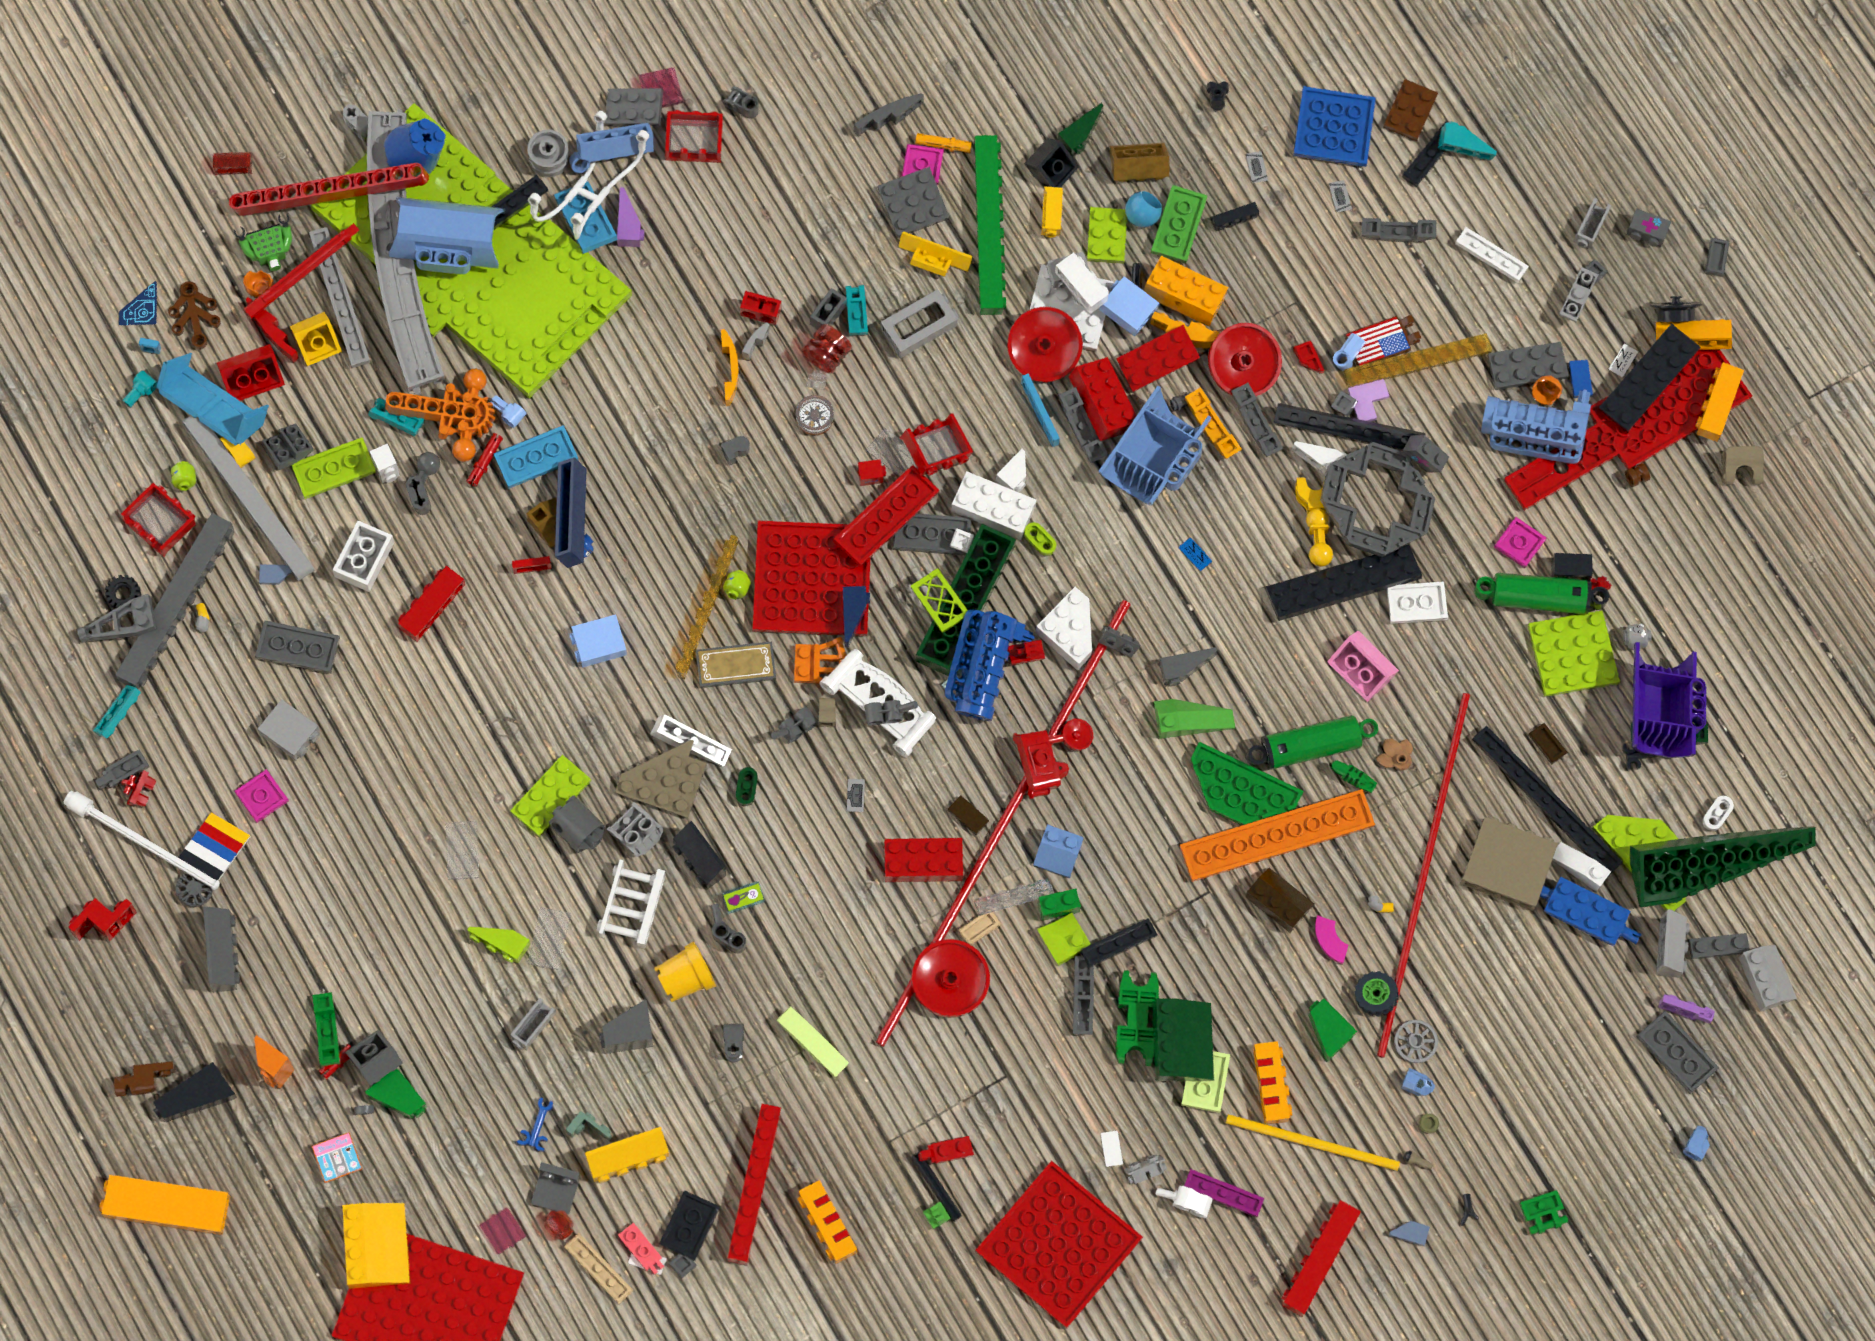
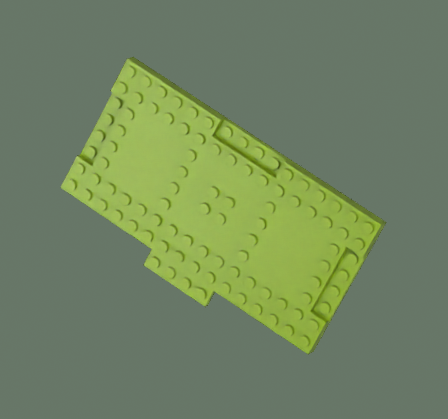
[310,103,632,399]

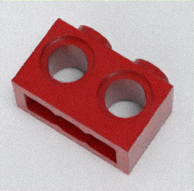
[740,291,781,325]

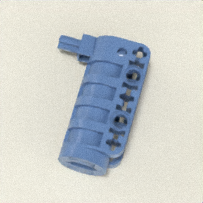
[1481,389,1591,464]

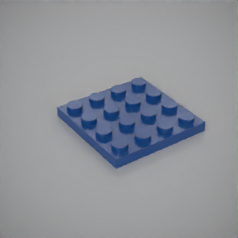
[1293,86,1376,167]

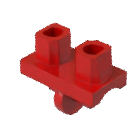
[1008,640,1045,666]
[121,770,156,807]

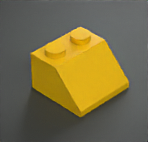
[289,312,342,366]

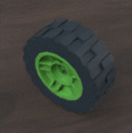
[1355,971,1399,1017]

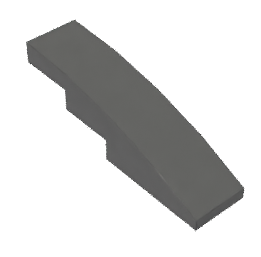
[854,93,924,137]
[1073,956,1094,1035]

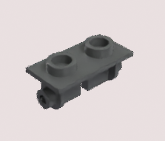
[1098,626,1141,657]

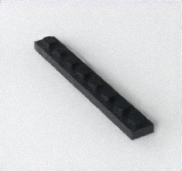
[1274,403,1426,449]

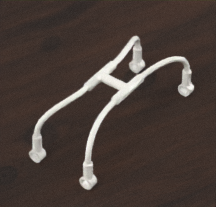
[528,111,649,240]

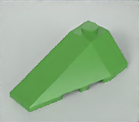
[1153,699,1235,739]

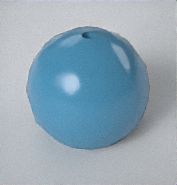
[1125,191,1162,228]

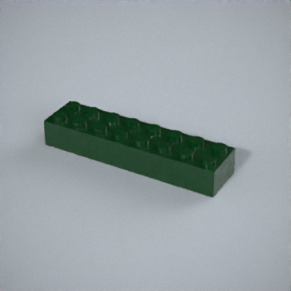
[915,524,1016,676]

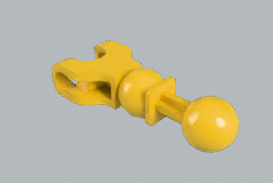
[1295,477,1333,567]

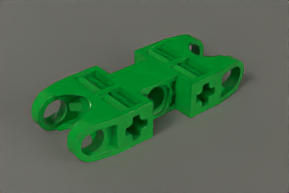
[1115,970,1159,1066]

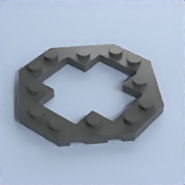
[1320,442,1435,557]

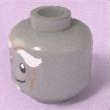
[1623,624,1652,649]

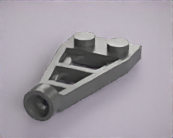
[77,594,157,643]

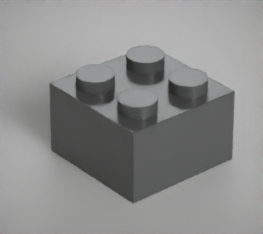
[346,1030,403,1086]

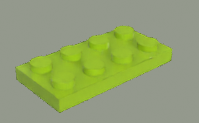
[291,437,376,499]
[510,754,591,837]

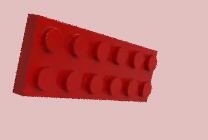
[833,465,940,567]

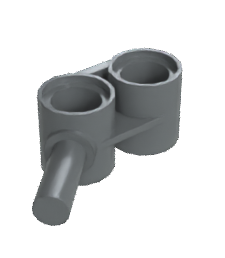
[864,700,918,726]
[771,707,819,743]
[711,903,746,954]

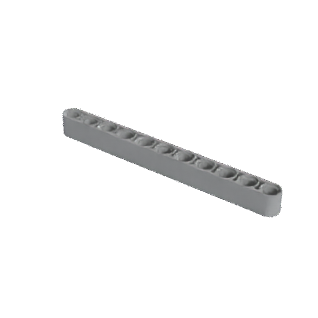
[182,415,315,581]

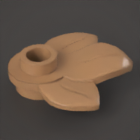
[1376,739,1413,771]

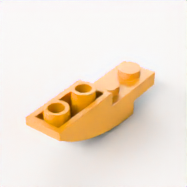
[1150,311,1220,348]

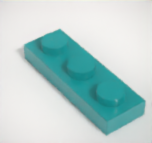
[93,684,141,739]

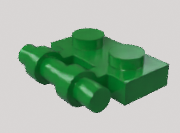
[1519,1190,1568,1235]

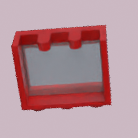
[665,110,723,163]
[900,413,973,476]
[121,483,196,557]

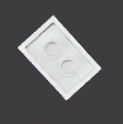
[1387,582,1448,624]

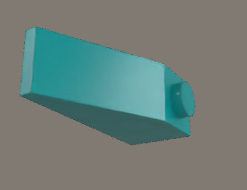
[1438,122,1497,160]

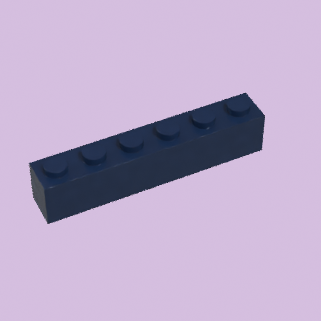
[555,457,587,568]

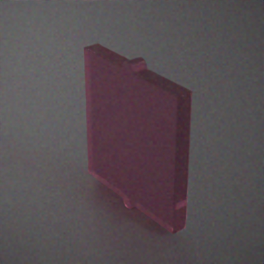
[480,1207,526,1255]

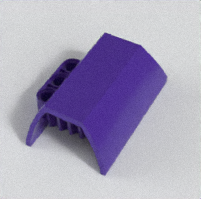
[1632,642,1706,758]

